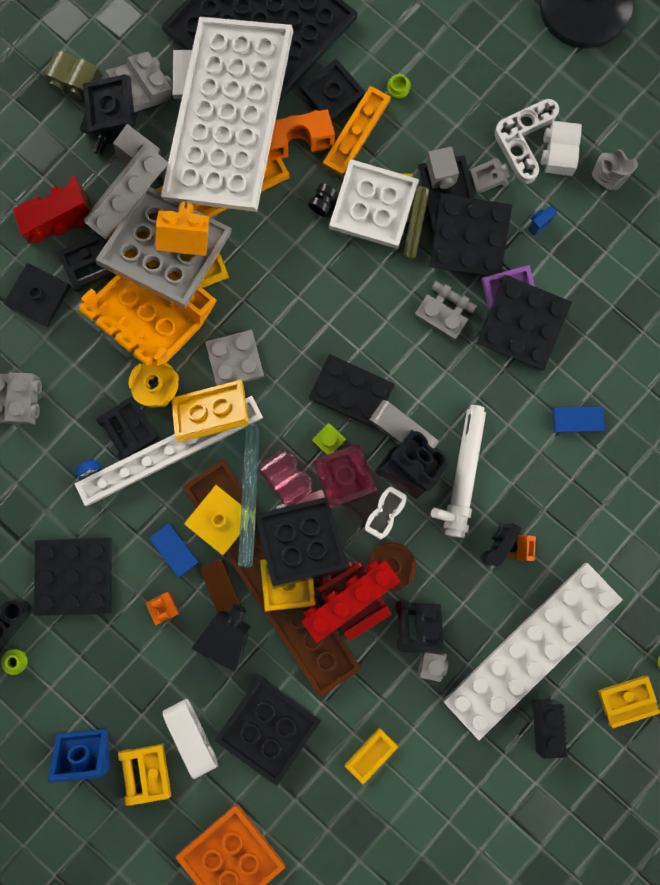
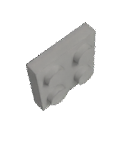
[205,330,264,386]

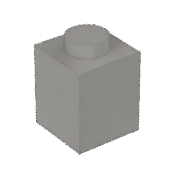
[426,146,459,189]

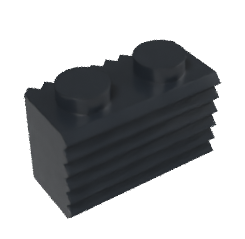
[532,699,568,759]

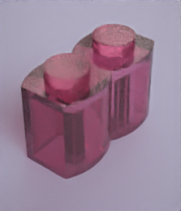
[258,449,313,507]

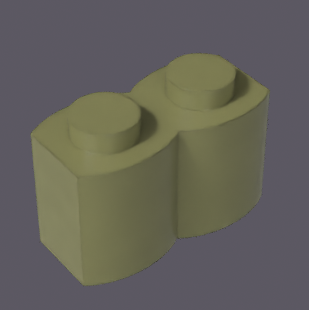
[44,50,103,100]

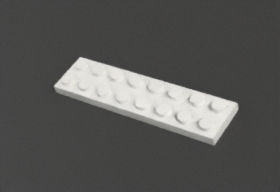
[443,563,623,740]

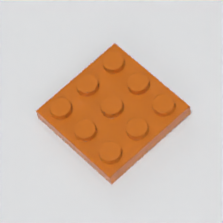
[175,803,286,885]

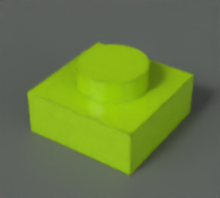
[312,423,346,458]

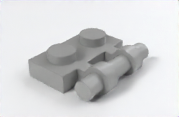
[414,281,477,341]

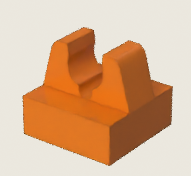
[508,535,536,561]
[145,591,180,626]

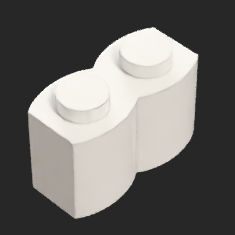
[541,121,582,176]
[365,487,406,540]

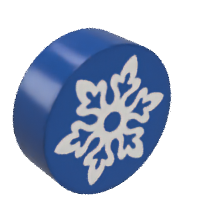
[75,460,101,479]

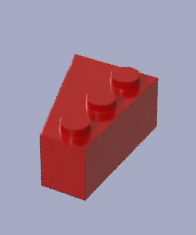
[13,176,92,243]

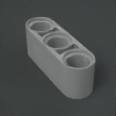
[369,400,439,448]

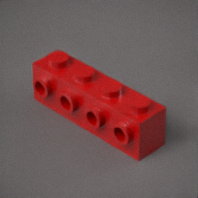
[301,560,400,643]

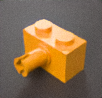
[156,202,209,256]

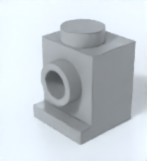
[417,653,448,682]

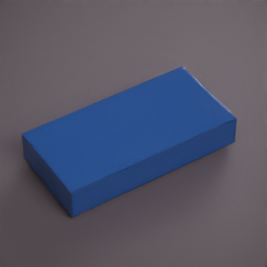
[552,407,605,433]
[149,523,199,578]

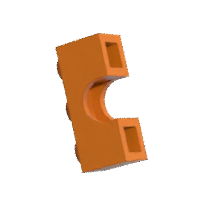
[267,109,335,162]

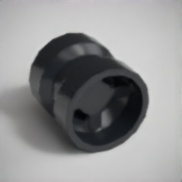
[307,183,339,217]

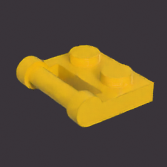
[118,744,171,806]

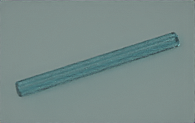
[238,424,260,568]

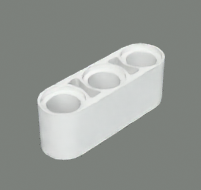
[163,699,218,779]

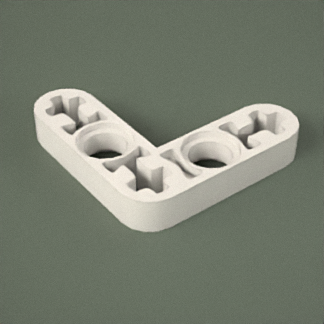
[494,99,559,184]

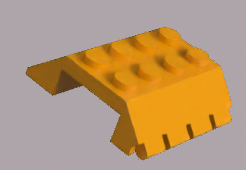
[78,250,216,367]

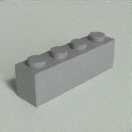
[84,143,169,239]

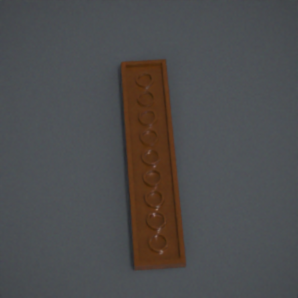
[182,459,362,698]

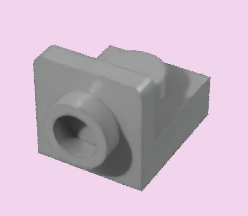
[470,158,510,194]

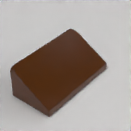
[200,558,241,613]

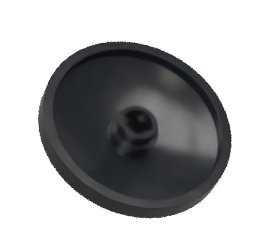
[539,0,634,48]

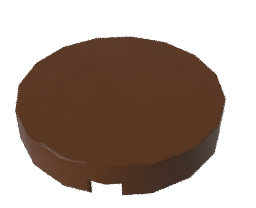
[367,542,416,591]

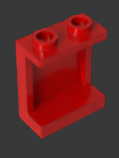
[317,560,392,641]

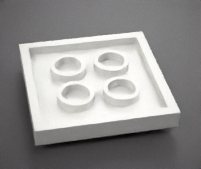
[329,159,419,249]

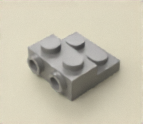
[105,52,173,112]
[0,372,42,425]

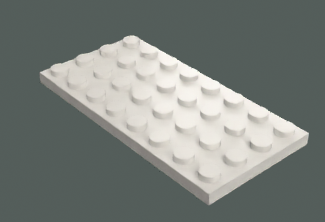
[161,17,293,212]

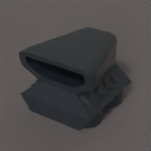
[375,430,449,499]

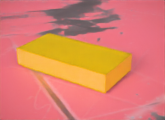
[345,727,398,785]

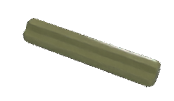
[403,186,429,259]

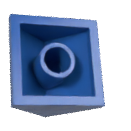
[48,729,111,783]

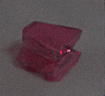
[313,444,377,509]

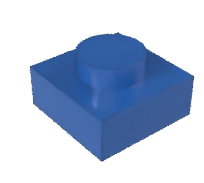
[528,206,557,236]

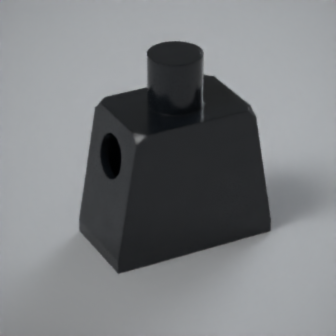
[192,604,251,672]

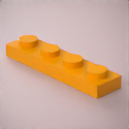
[323,86,390,178]

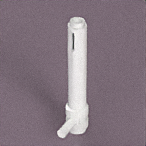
[431,405,486,539]

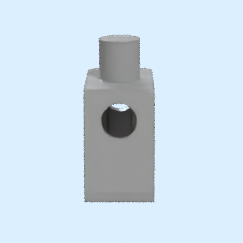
[113,124,168,179]

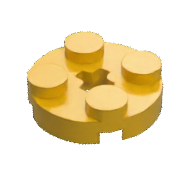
[129,362,179,408]

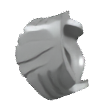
[592,149,638,191]

